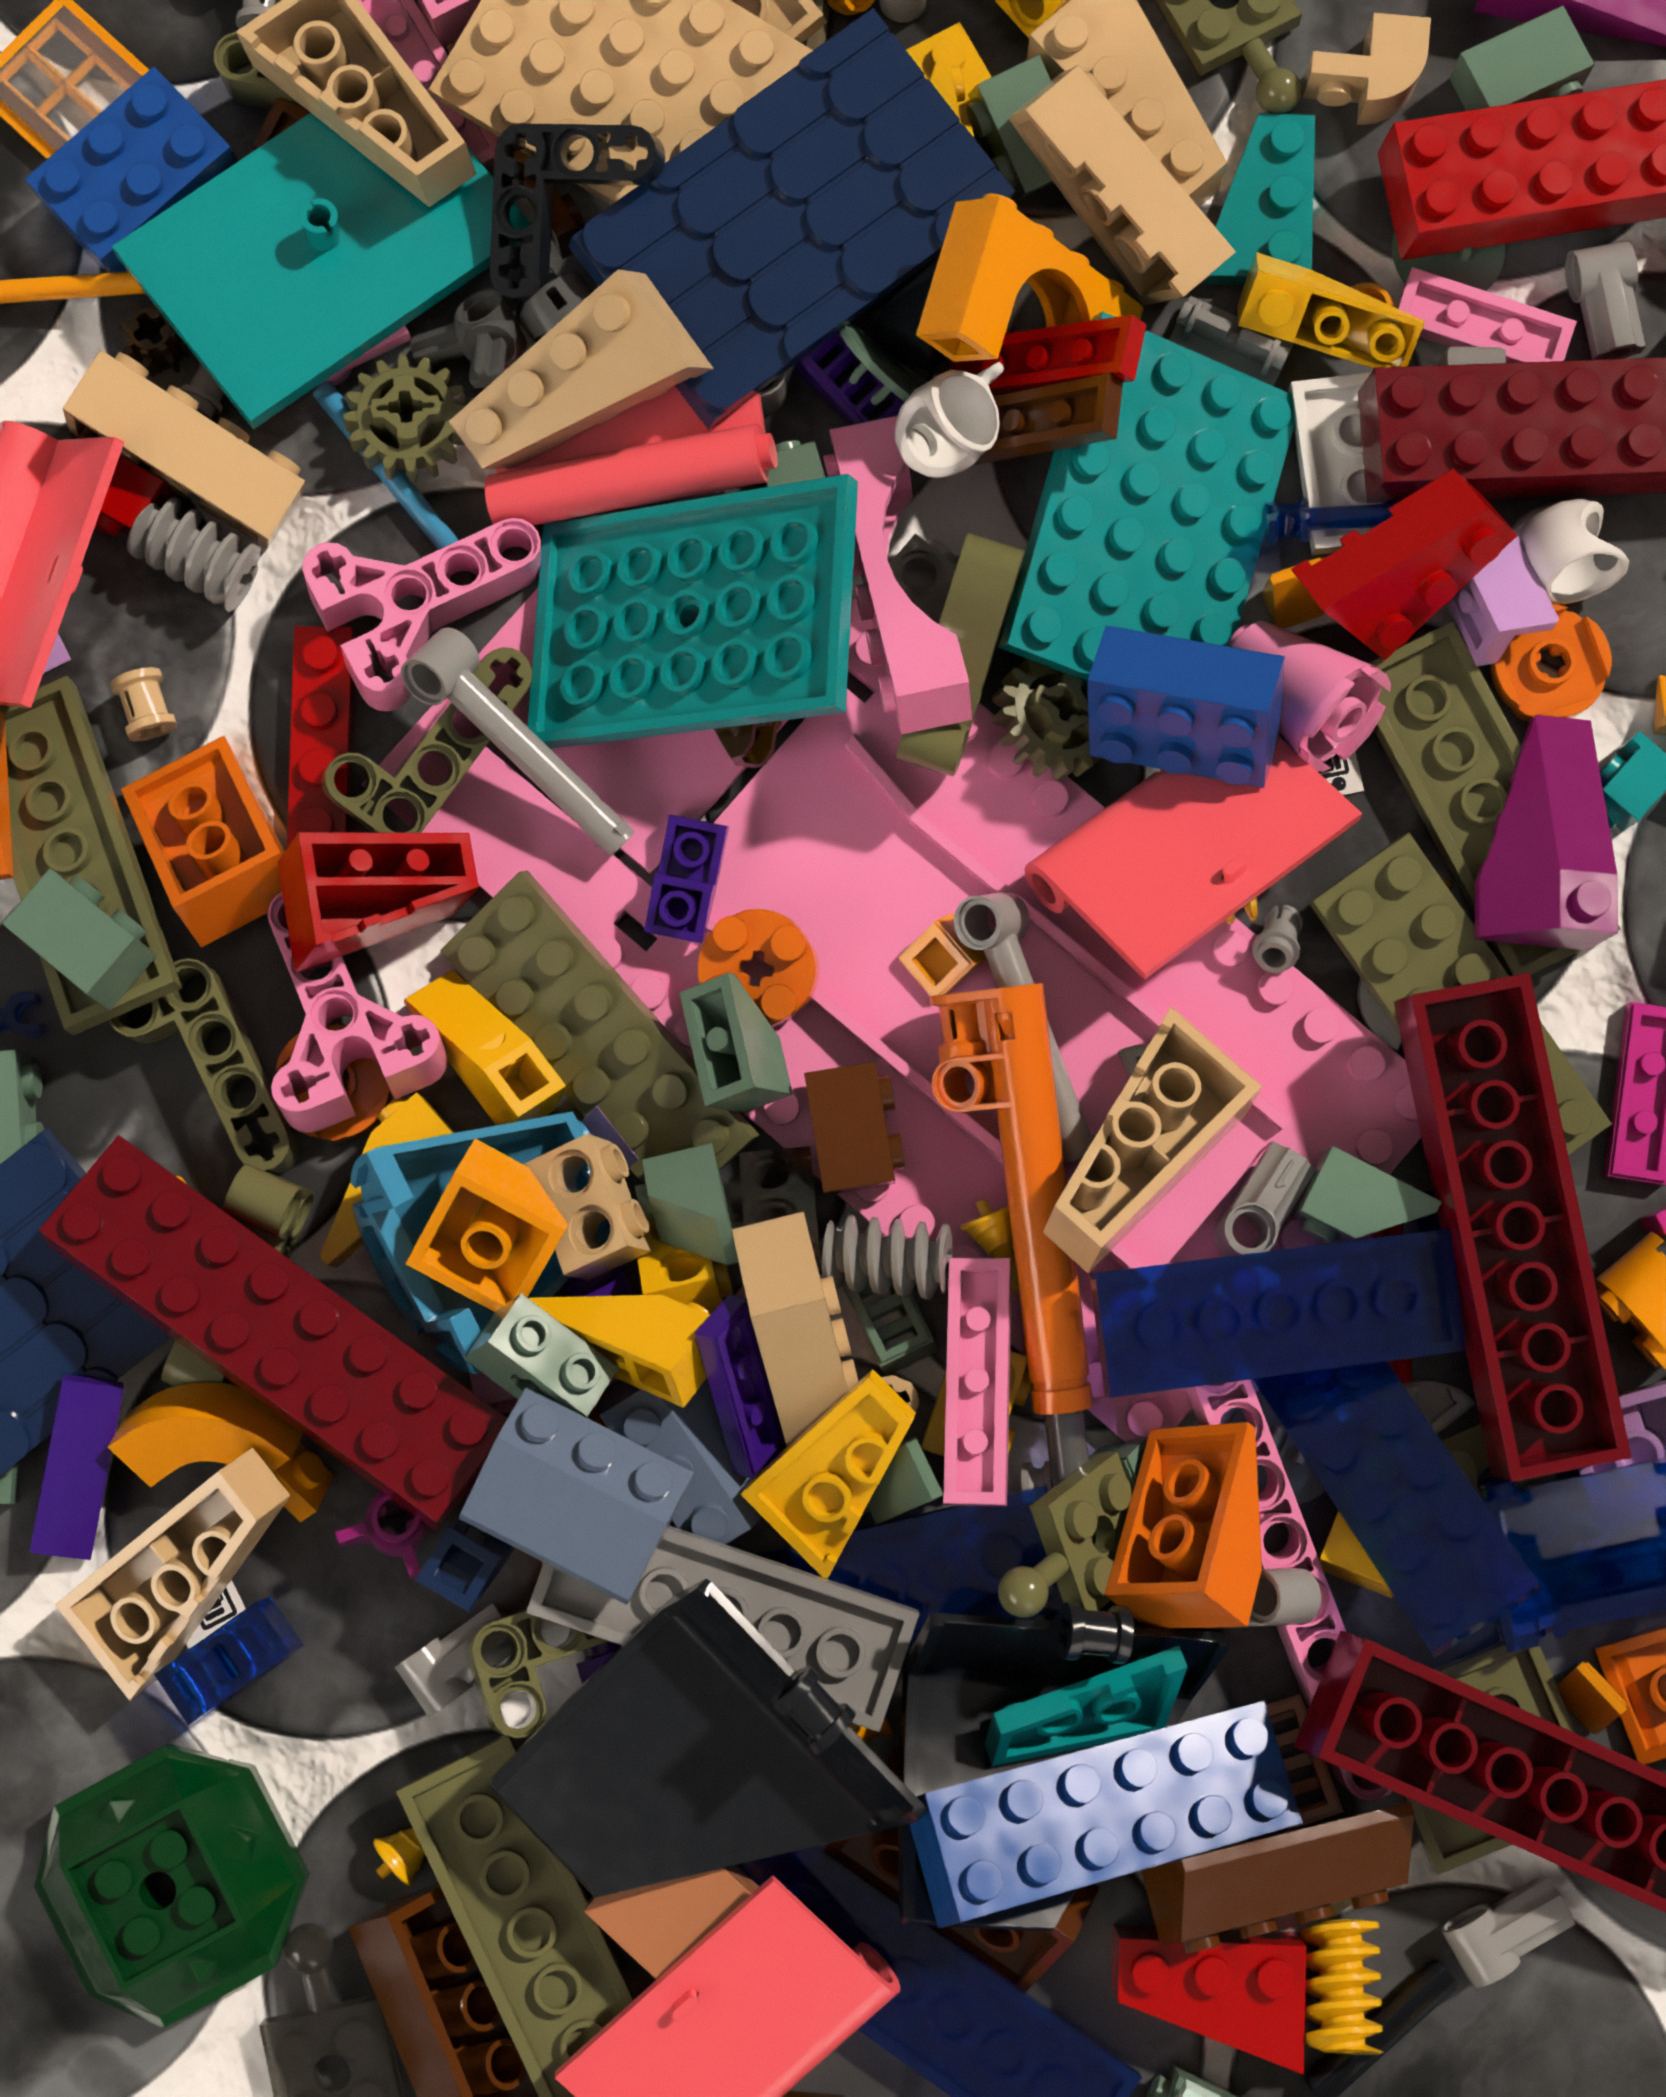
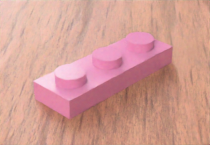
[1397,267,1577,363]

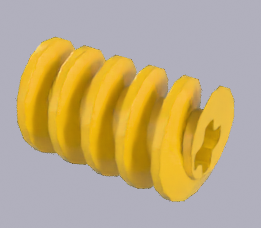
[1301,1919,1384,2055]

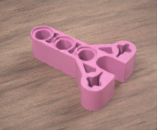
[302,518,541,712]
[267,892,448,1133]

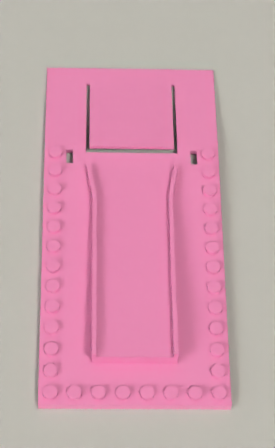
[362,491,1421,1443]

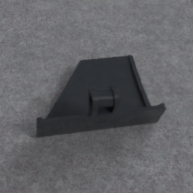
[488,1579,927,1898]
[898,1602,1229,1932]

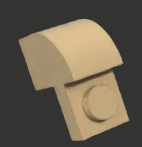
[1302,12,1431,125]

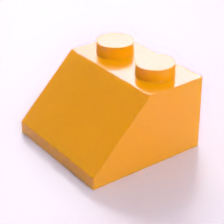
[405,1138,568,1312]

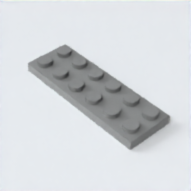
[526,1525,920,1732]

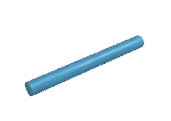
[313,381,459,550]

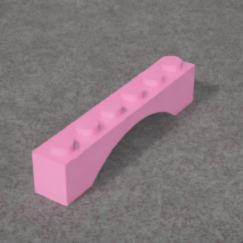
[822,416,972,735]

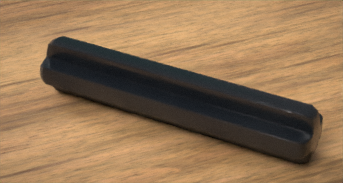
[1305,1959,1458,2097]

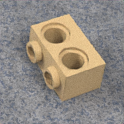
[524,1134,651,1281]

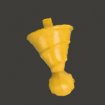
[960,1198,1018,1292]
[373,1827,426,1886]

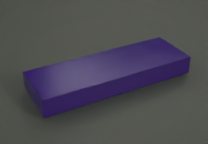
[694,1295,785,1479]
[29,1374,124,1560]

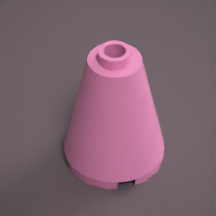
[1227,620,1391,772]

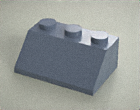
[599,1378,785,1544]
[459,1387,694,1605]

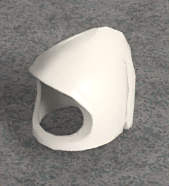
[894,362,1004,478]
[1512,499,1629,605]

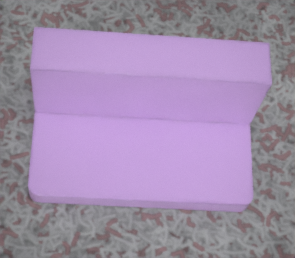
[1447,532,1559,666]

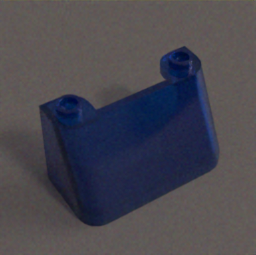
[1470,1446,1666,1652]

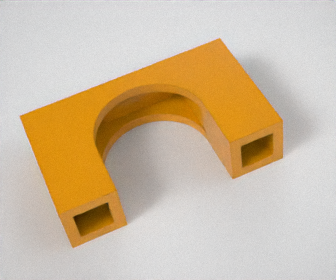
[916,193,1144,362]

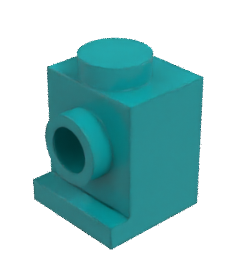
[1600,731,1666,832]

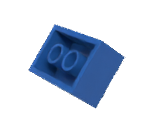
[25,66,238,273]
[1087,625,1285,788]

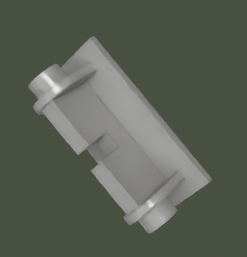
[1169,296,1294,386]

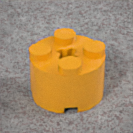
[1595,1232,1666,1371]

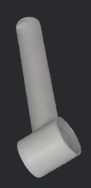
[401,628,635,857]
[954,891,1097,1165]

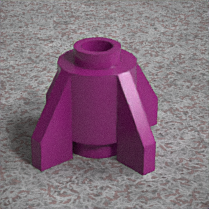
[335,1491,429,1580]

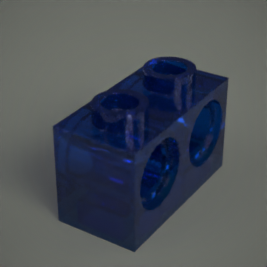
[154,1596,304,1725]

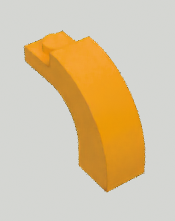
[107,1382,334,1522]

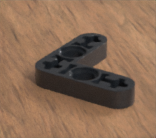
[490,123,666,302]

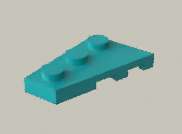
[1199,113,1315,285]
[984,1646,1188,1766]

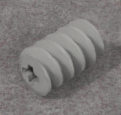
[127,497,261,613]
[822,1214,953,1300]

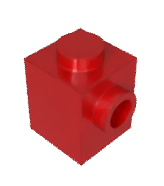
[95,456,176,538]

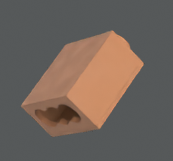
[583,1865,759,1980]

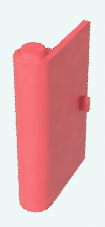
[485,366,778,526]
[0,421,124,708]
[1024,736,1362,980]
[554,1875,901,2097]

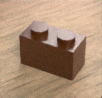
[804,1061,905,1195]

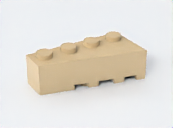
[236,0,477,207]
[1026,0,1227,208]
[1008,65,1236,306]
[449,269,714,469]
[62,349,305,548]
[1043,1006,1263,1273]
[732,1211,859,1447]
[55,1448,291,1701]

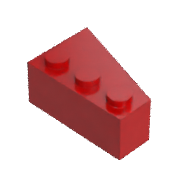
[1291,468,1518,660]
[277,832,479,973]
[1111,1924,1306,2075]

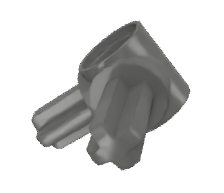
[410,289,527,389]

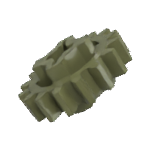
[343,355,466,483]
[991,658,1102,781]

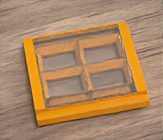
[0,0,149,160]

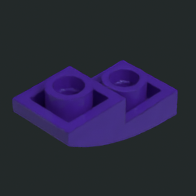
[644,815,729,943]

